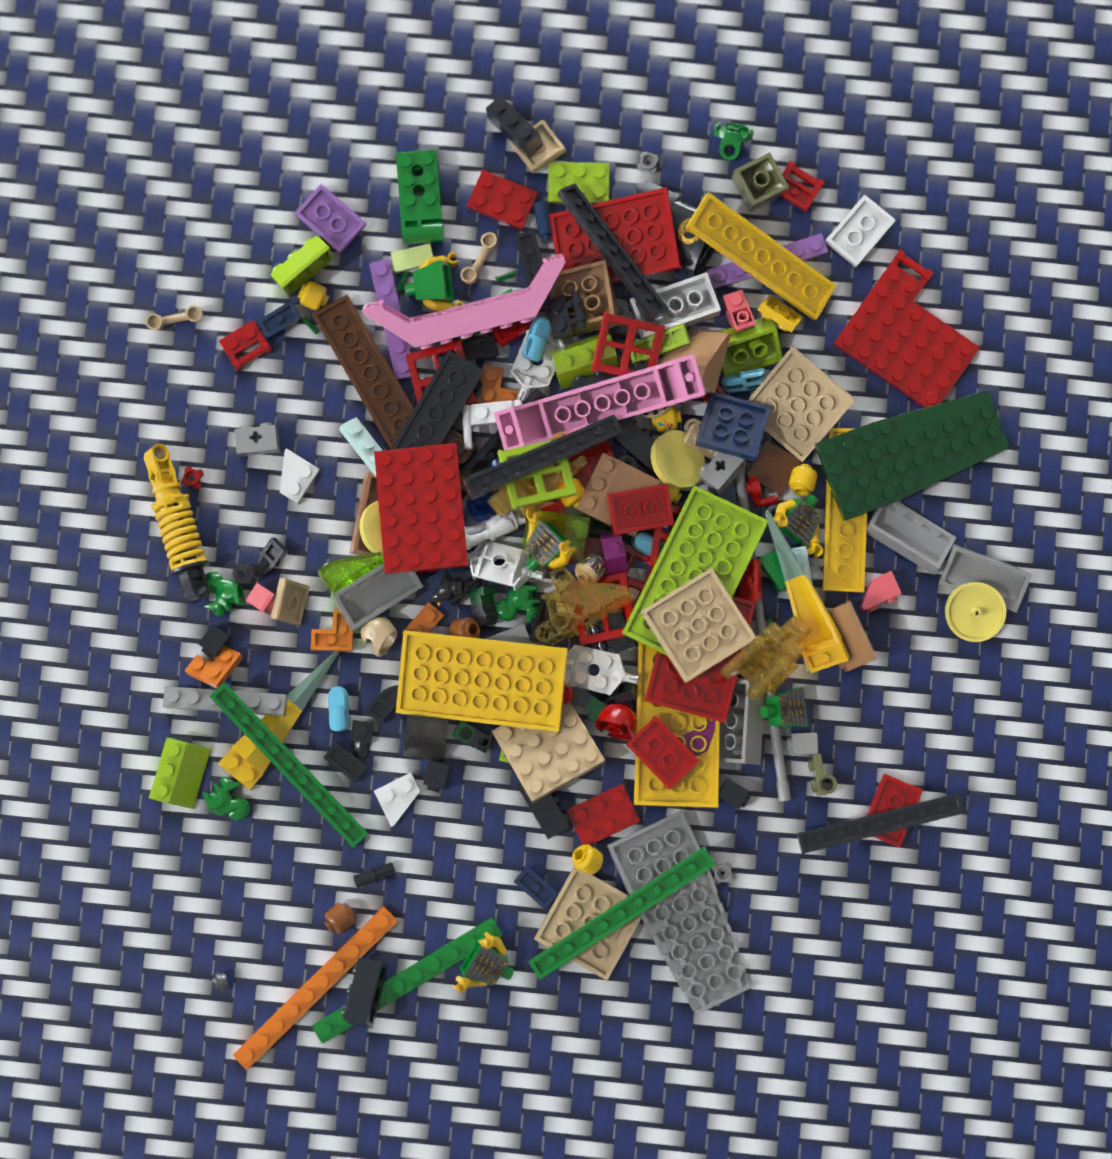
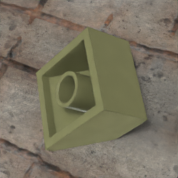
[731,152,789,212]

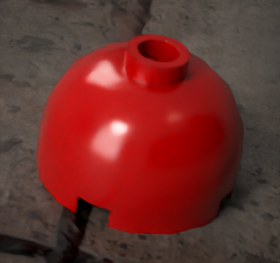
[595,702,638,740]

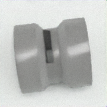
[808,558,824,581]

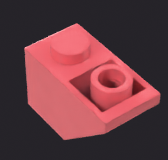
[723,290,756,332]
[859,571,902,613]
[246,583,276,615]

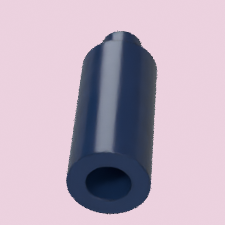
[533,201,552,244]

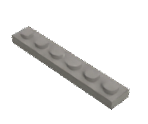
[162,686,288,716]

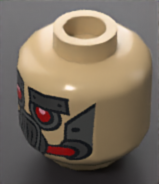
[575,554,606,585]

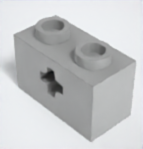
[234,423,280,457]
[699,451,746,495]

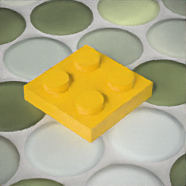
[757,295,803,333]

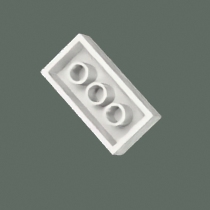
[629,272,721,339]

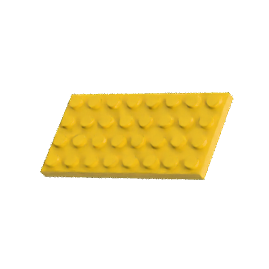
[396,630,568,732]
[634,642,720,808]

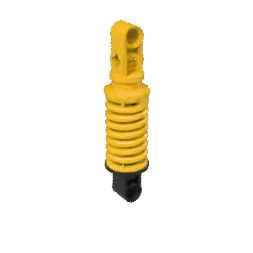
[144,444,210,604]

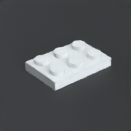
[825,195,896,267]

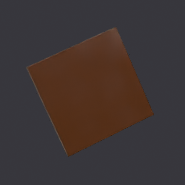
[746,440,801,496]

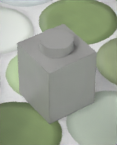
[786,733,818,754]

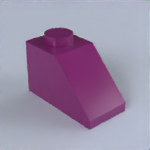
[599,532,628,575]
[678,720,715,756]

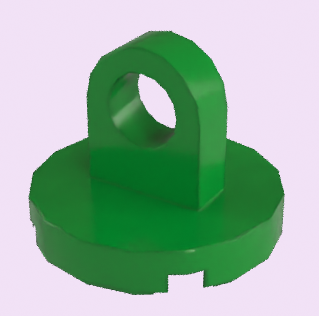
[713,123,754,161]

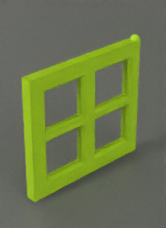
[497,440,577,510]

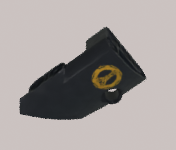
[635,181,716,277]

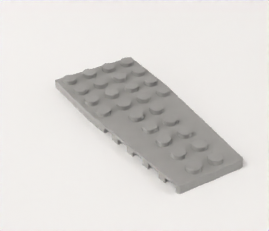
[607,810,752,1014]

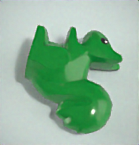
[205,571,246,616]
[495,584,540,624]
[202,777,250,821]

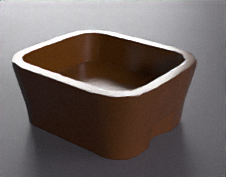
[443,430,478,468]

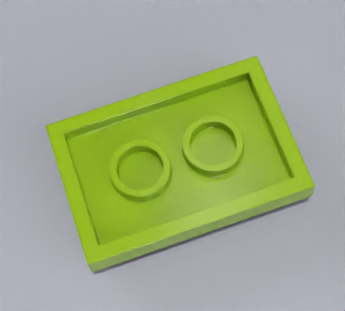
[548,162,609,205]

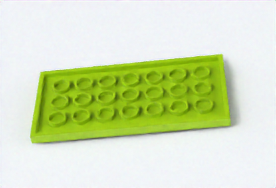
[622,485,768,656]

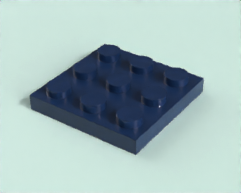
[695,392,771,462]

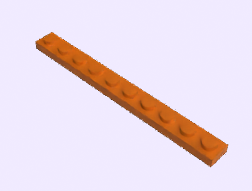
[233,906,398,1070]

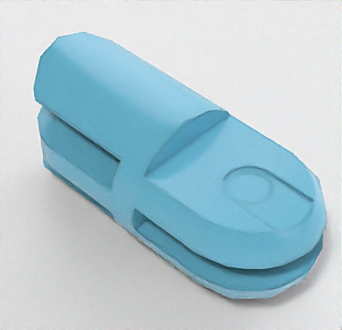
[522,317,551,362]
[721,368,765,393]
[631,532,666,558]
[328,686,350,731]

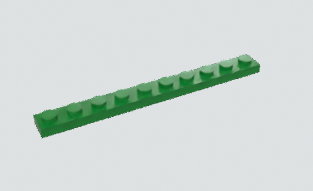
[209,682,368,848]
[528,846,716,979]
[312,917,503,1044]

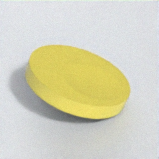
[651,430,705,490]
[359,501,383,558]
[945,582,1006,642]

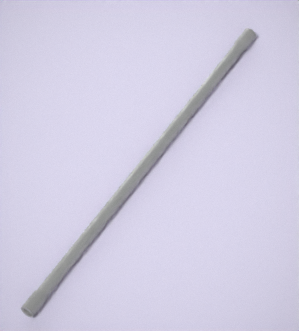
[735,467,791,802]

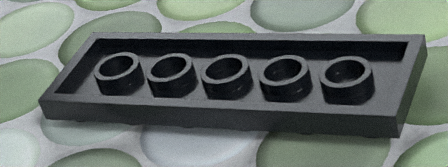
[391,350,485,450]

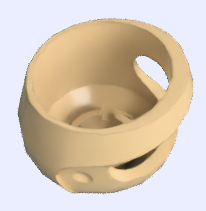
[360,616,398,657]

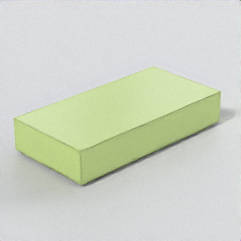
[391,244,433,273]

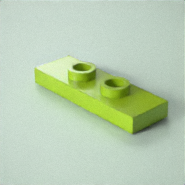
[631,324,691,363]

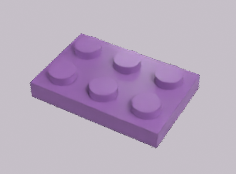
[294,184,367,254]

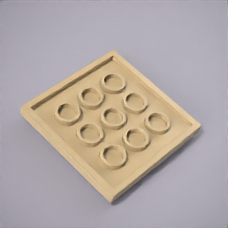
[747,346,856,462]
[640,567,757,683]
[492,702,605,803]
[534,867,641,980]

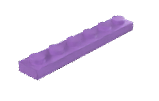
[706,233,828,290]
[369,259,411,381]

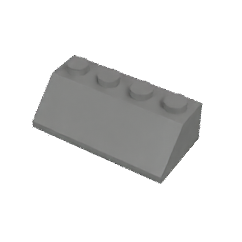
[719,679,765,765]

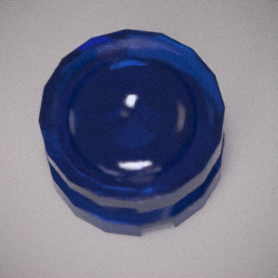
[465,494,494,522]

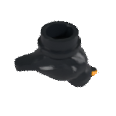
[432,568,464,606]

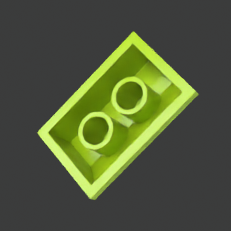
[270,235,335,297]
[720,317,782,377]
[549,333,618,390]
[149,738,211,809]

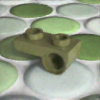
[808,754,837,796]

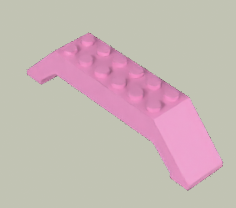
[362,254,565,349]
[493,354,706,450]

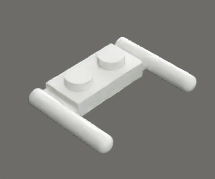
[462,400,522,450]

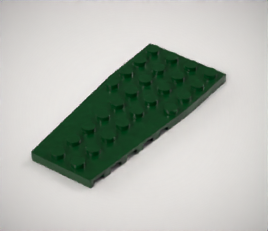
[814,391,1009,521]

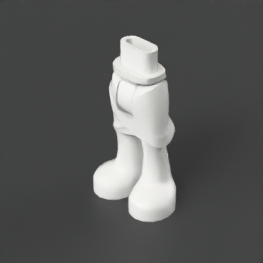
[465,511,526,550]

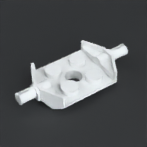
[510,330,565,402]
[467,540,545,591]
[565,645,638,695]

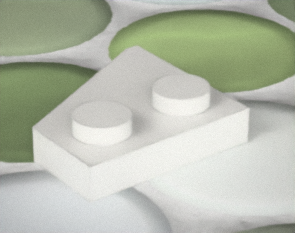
[280,448,320,504]
[374,772,421,827]

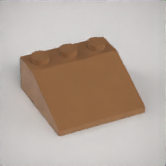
[550,260,621,339]
[657,330,731,393]
[576,453,662,538]
[828,601,877,672]

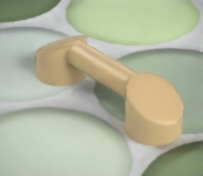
[460,232,498,284]
[146,305,203,331]

